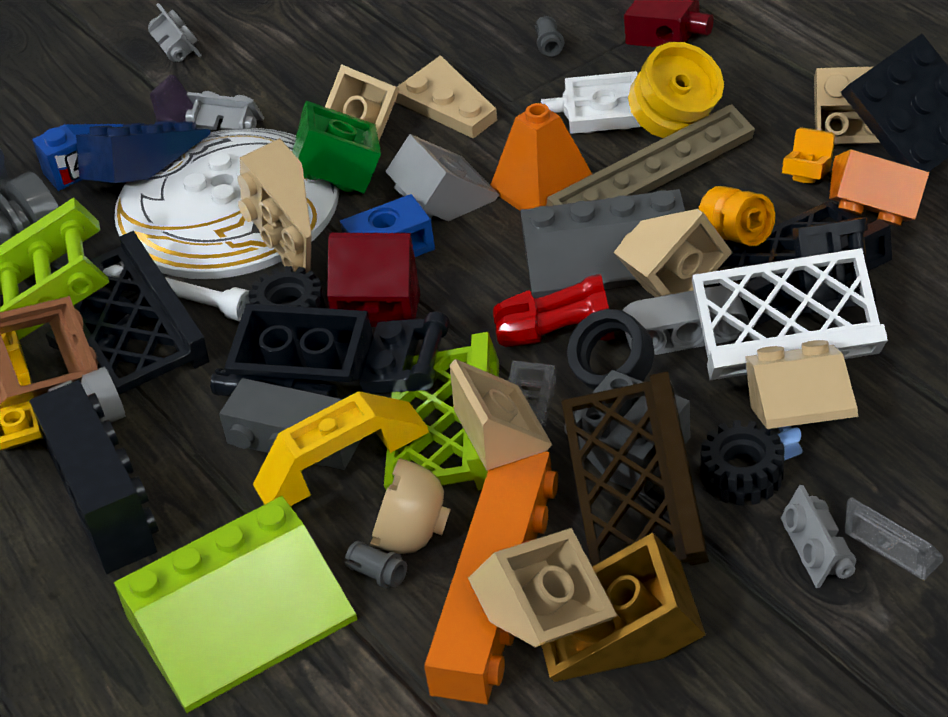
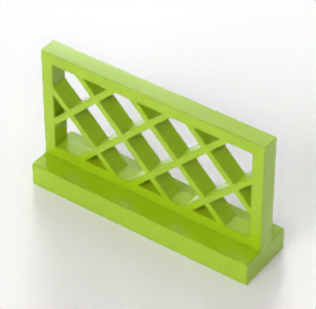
[384,332,499,490]

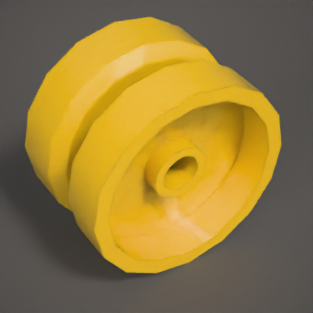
[628,42,724,138]

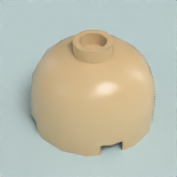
[370,458,451,554]

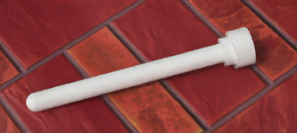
[103,264,250,321]

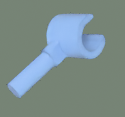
[778,426,803,460]

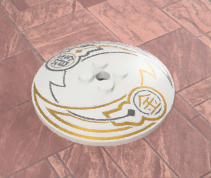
[114,128,339,279]

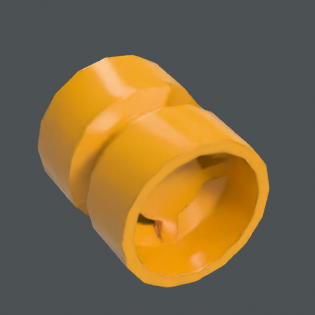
[699,186,776,246]

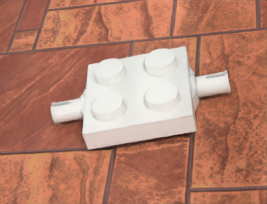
[541,71,642,134]

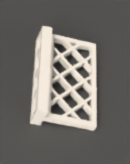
[692,248,888,380]

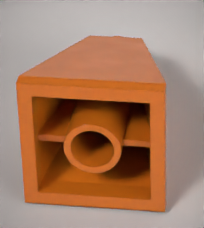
[490,103,592,211]

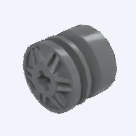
[0,171,59,245]

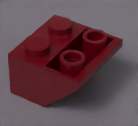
[327,233,420,327]

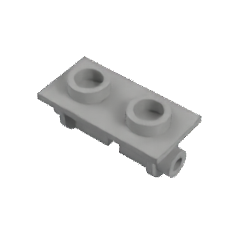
[148,3,202,62]
[185,91,264,130]
[781,485,856,588]

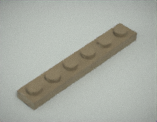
[546,104,755,206]

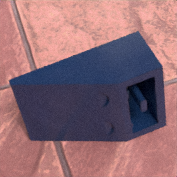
[76,121,211,183]

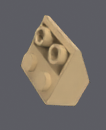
[814,67,881,145]

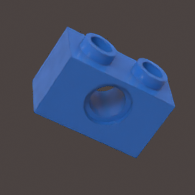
[340,194,435,257]

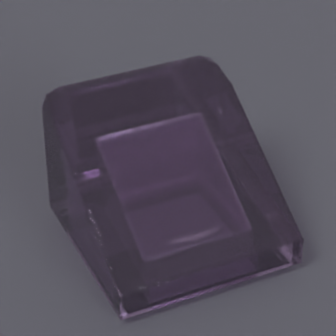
[150,74,194,122]

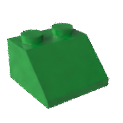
[292,101,381,193]

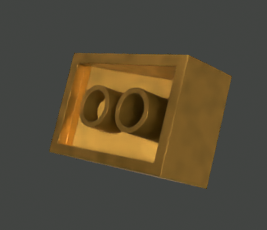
[541,533,706,682]

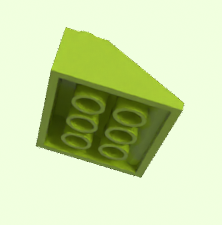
[114,496,357,713]

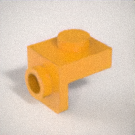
[782,127,835,183]

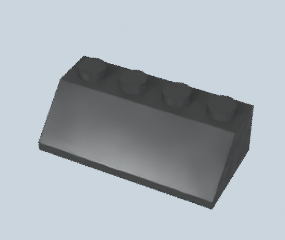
[520,189,685,298]

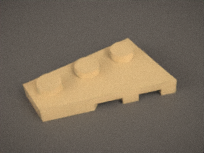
[395,55,497,138]

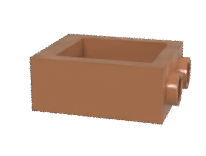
[0,296,98,409]

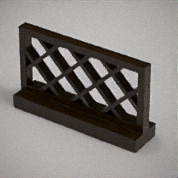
[561,371,709,567]

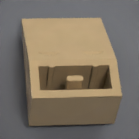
[237,138,312,273]

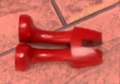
[493,274,615,347]

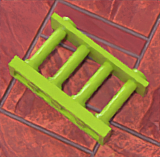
[0,197,109,340]

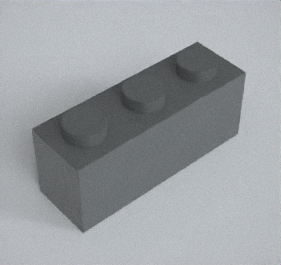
[219,378,362,470]

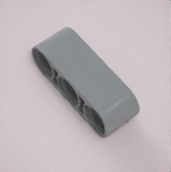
[622,285,750,355]

